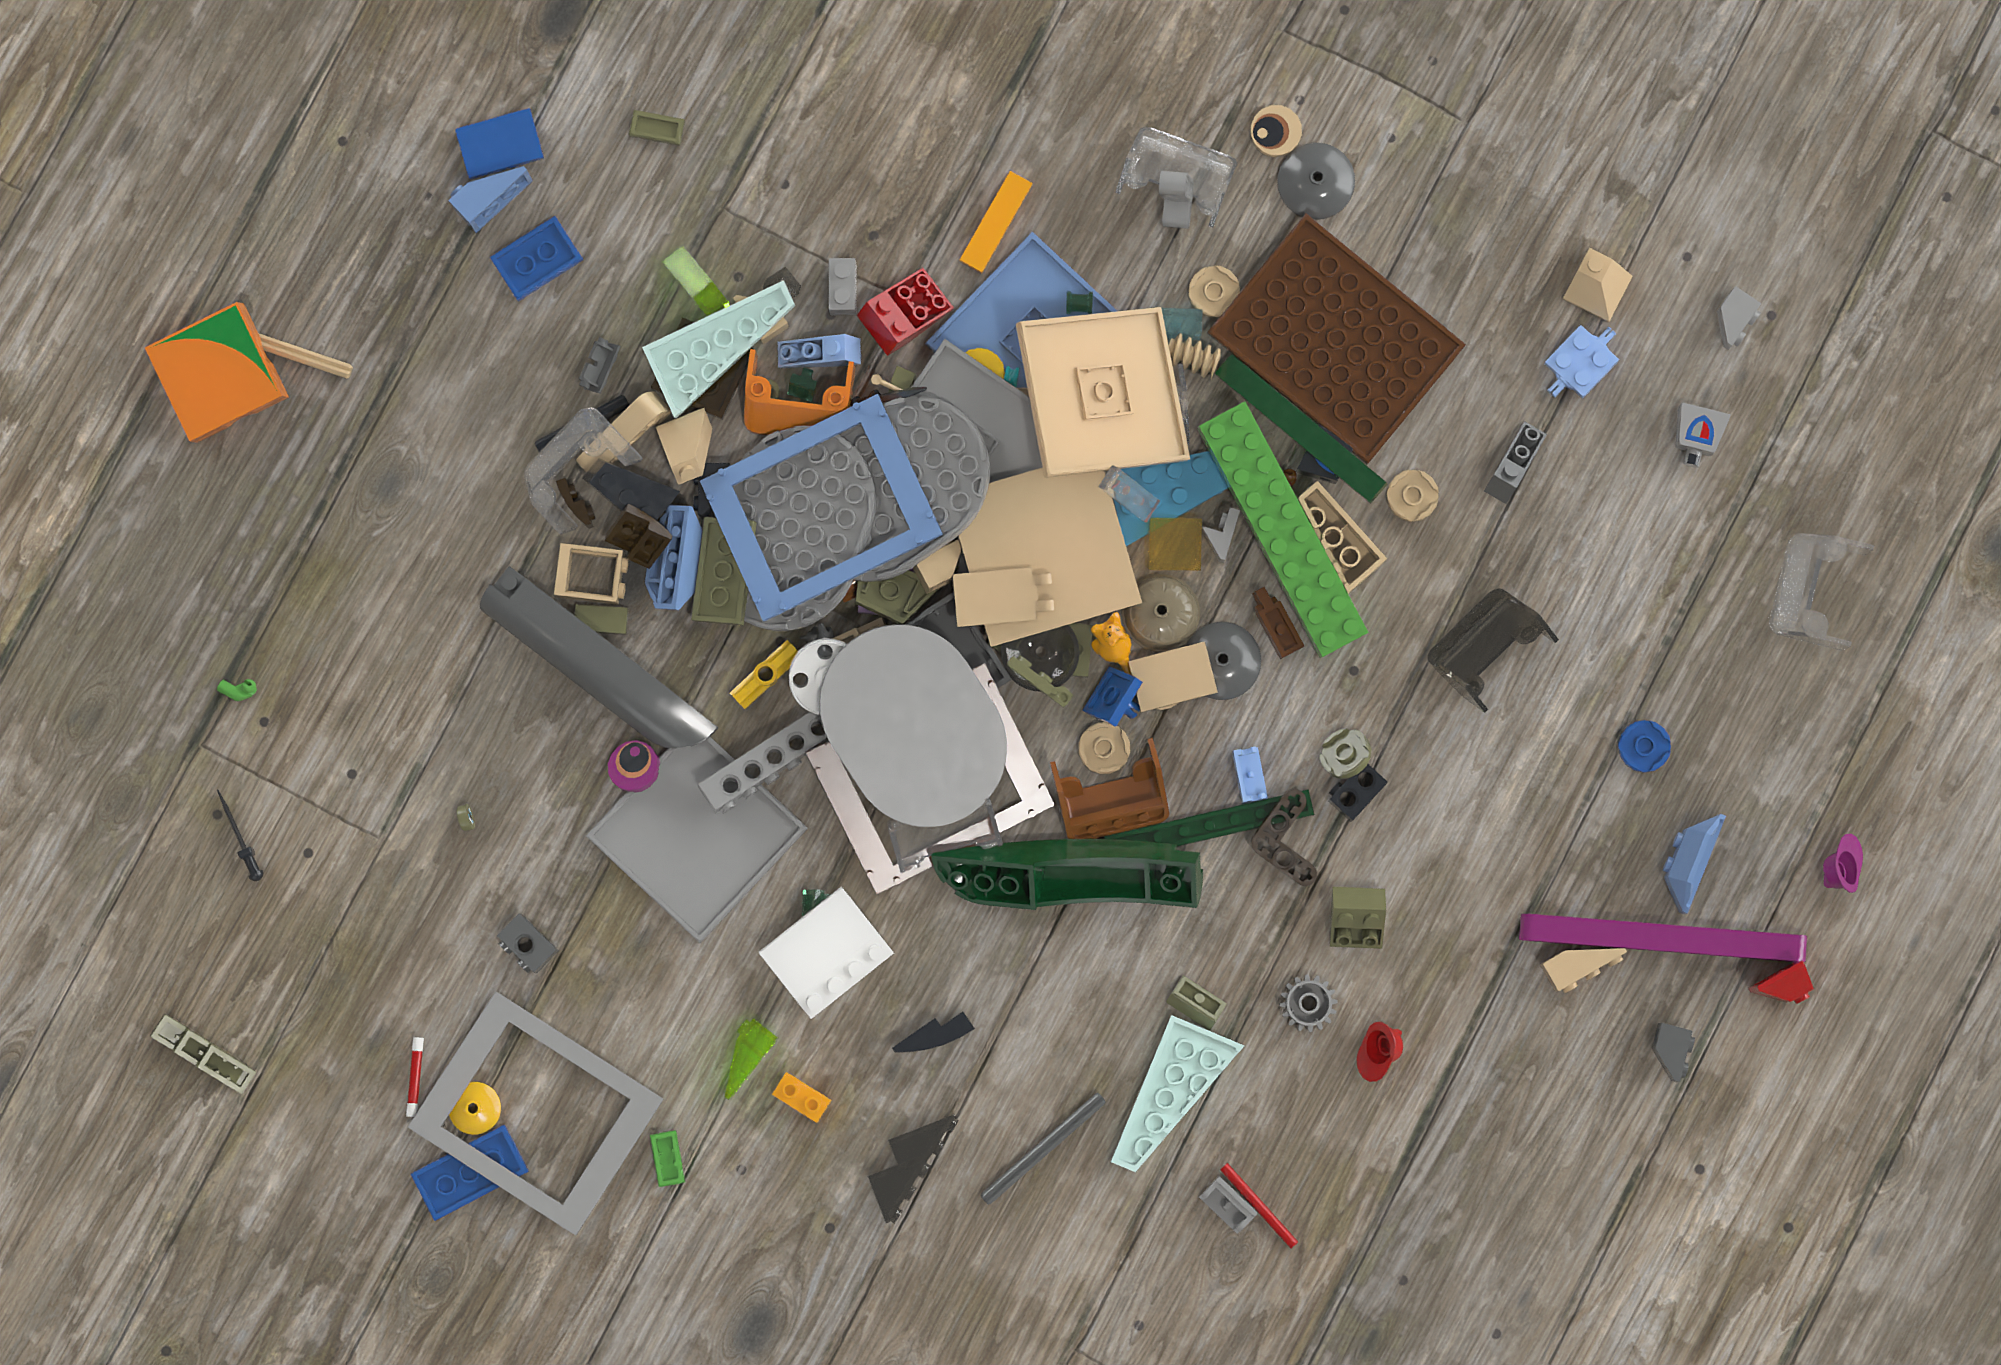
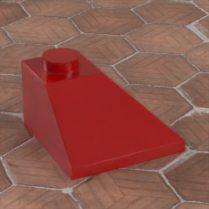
[1748,960,1814,1004]

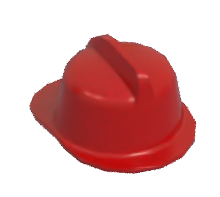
[1357,1022,1403,1082]

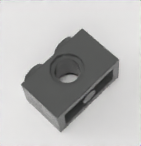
[497,913,559,973]

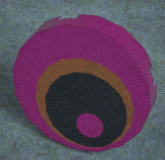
[608,740,660,793]

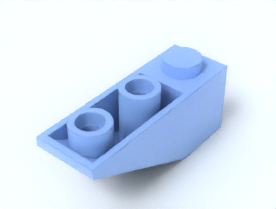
[778,334,861,368]

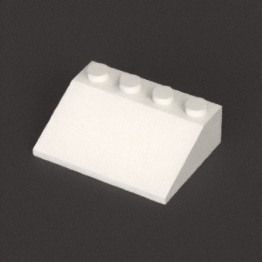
[759,887,894,1019]

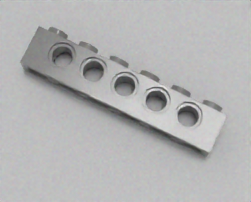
[698,712,829,814]

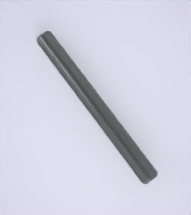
[981,1093,1106,1205]

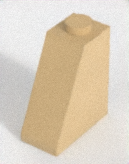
[656,408,713,485]

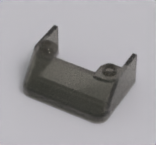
[1428,588,1559,713]

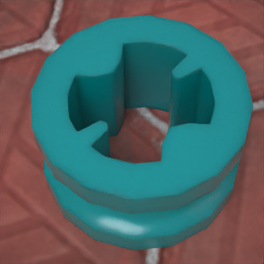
[1004,366,1020,388]

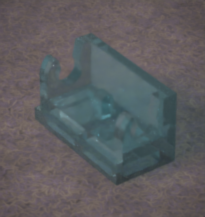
[1151,307,1203,340]

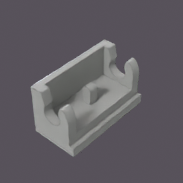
[1199,1176,1258,1234]

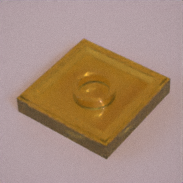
[1148,517,1202,571]

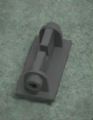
[579,337,621,394]

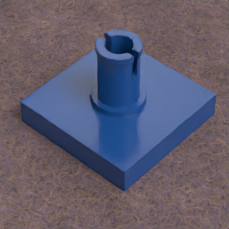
[1082,666,1143,727]

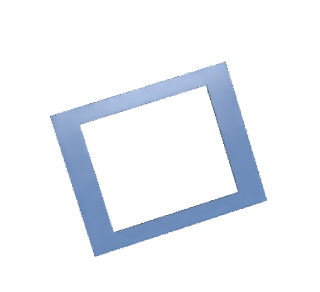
[700,394,943,622]

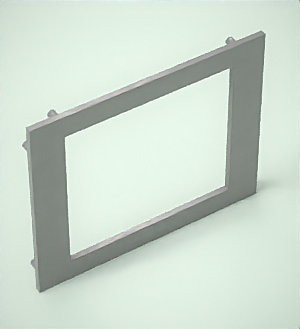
[408,992,664,1236]

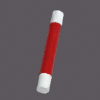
[406,1037,424,1117]

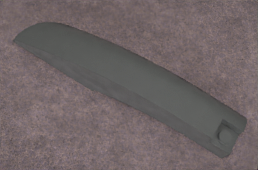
[480,566,718,749]

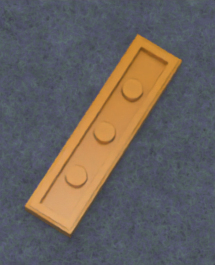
[960,171,1033,273]

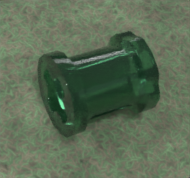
[1066,291,1093,314]

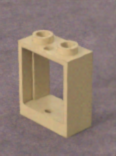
[554,543,629,605]

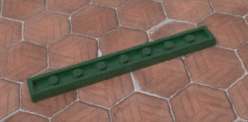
[1215,354,1388,504]
[1104,789,1314,847]

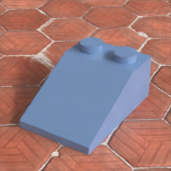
[448,166,533,233]

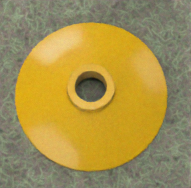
[449,1082,501,1135]

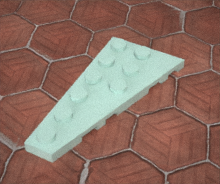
[642,281,795,418]

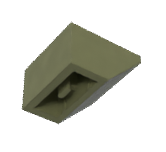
[1330,887,1386,949]

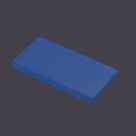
[411,1125,529,1221]

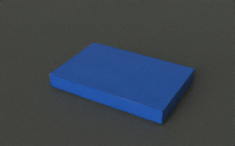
[455,108,544,180]
[490,216,583,302]

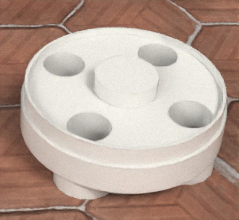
[789,638,846,715]

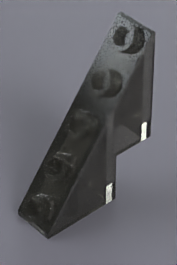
[868,1114,959,1224]

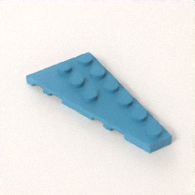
[1108,451,1228,547]

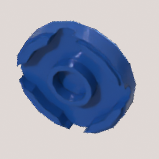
[1618,720,1671,773]

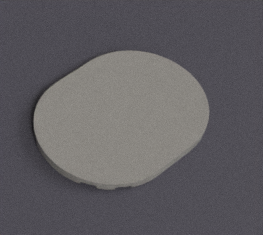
[838,396,990,582]
[733,426,877,631]
[820,625,1007,827]

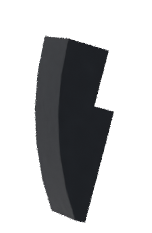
[892,1011,975,1053]

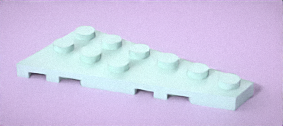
[1111,1015,1244,1172]

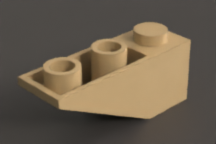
[1540,948,1627,993]

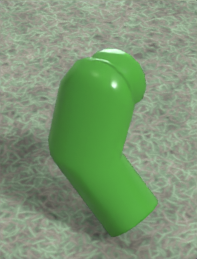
[217,679,257,701]

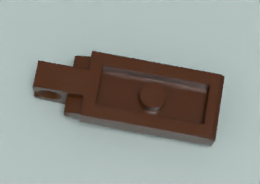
[1252,587,1305,659]

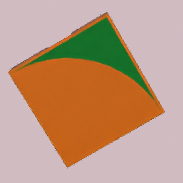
[145,302,289,443]

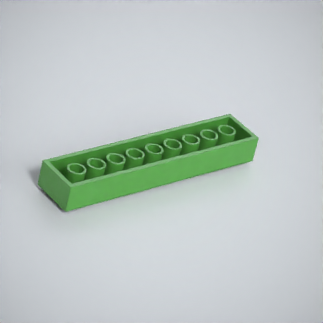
[1197,402,1369,658]

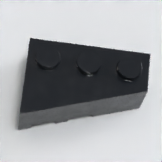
[582,458,680,520]

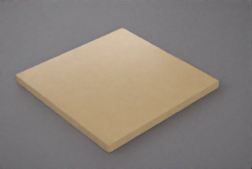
[1016,307,1190,478]
[958,468,1142,647]

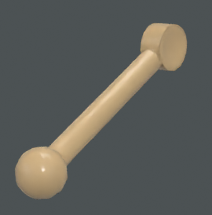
[871,374,903,391]

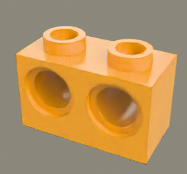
[772,1072,832,1123]

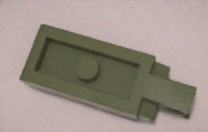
[1007,655,1073,708]

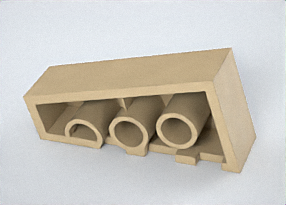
[1298,481,1387,595]

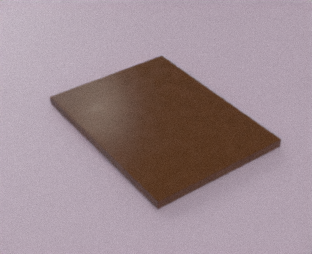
[1207,214,1466,465]

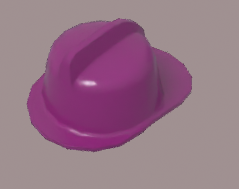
[1823,834,1863,893]

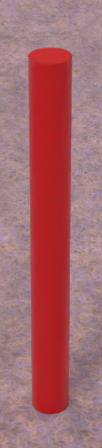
[1220,1163,1298,1249]

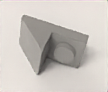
[1201,507,1240,563]

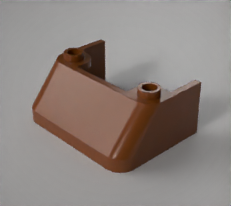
[1050,738,1169,839]

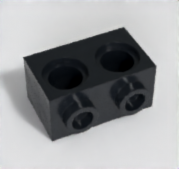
[1328,764,1388,822]

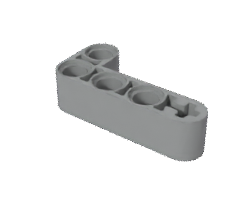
[1159,171,1193,229]

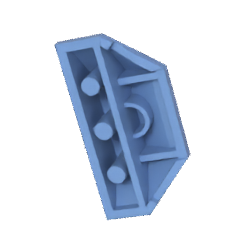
[645,505,703,610]
[1663,814,1726,914]

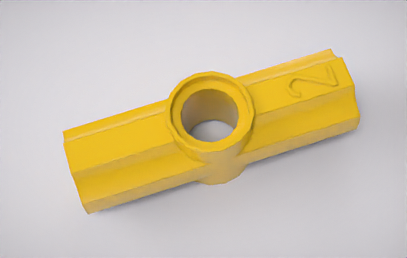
[730,640,798,710]

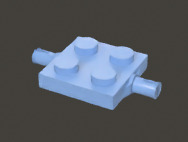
[1545,325,1619,398]

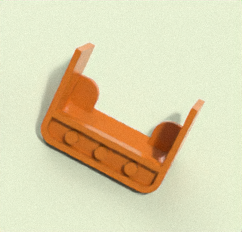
[744,349,855,435]

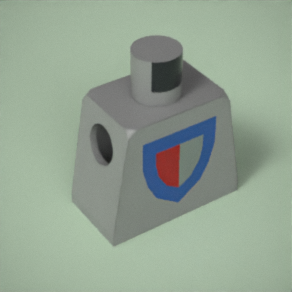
[1675,402,1731,468]

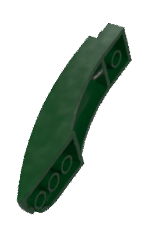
[931,839,1203,910]

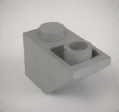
[1717,286,1761,350]

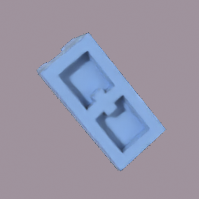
[1232,747,1268,804]

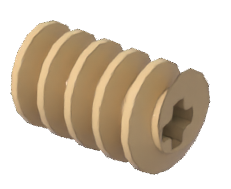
[1169,333,1221,380]

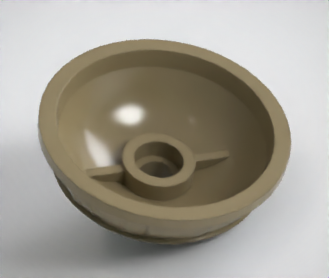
[1122,574,1200,652]

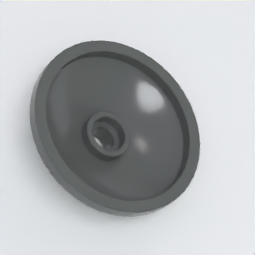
[1278,143,1355,220]
[1186,622,1261,700]

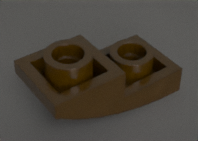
[556,478,596,529]

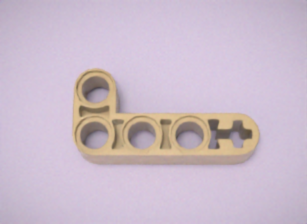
[576,391,671,473]

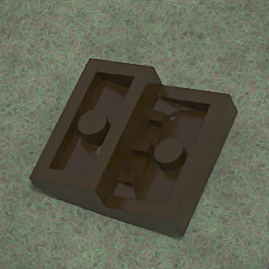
[605,504,672,569]

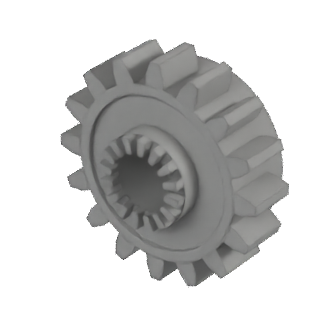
[1279,974,1338,1032]

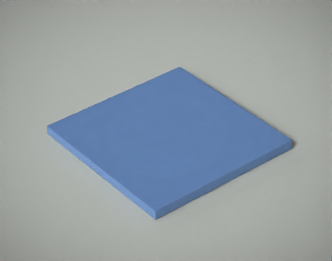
[925,232,1117,388]

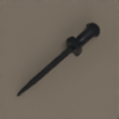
[850,387,927,407]
[217,789,263,881]

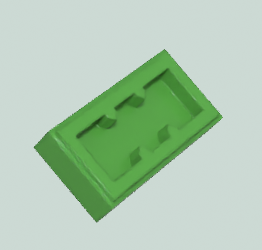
[650,1130,685,1187]

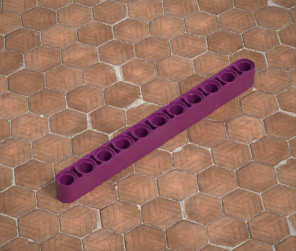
[1519,914,1807,962]

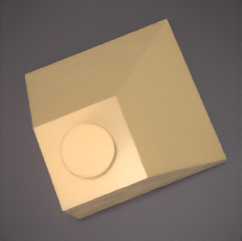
[1563,248,1632,322]

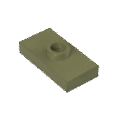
[1062,623,1093,678]

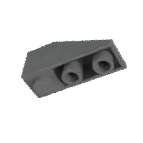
[1484,421,1547,504]

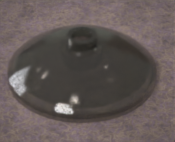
[1001,625,1080,692]

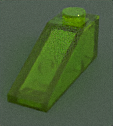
[662,246,730,317]
[724,1018,779,1100]

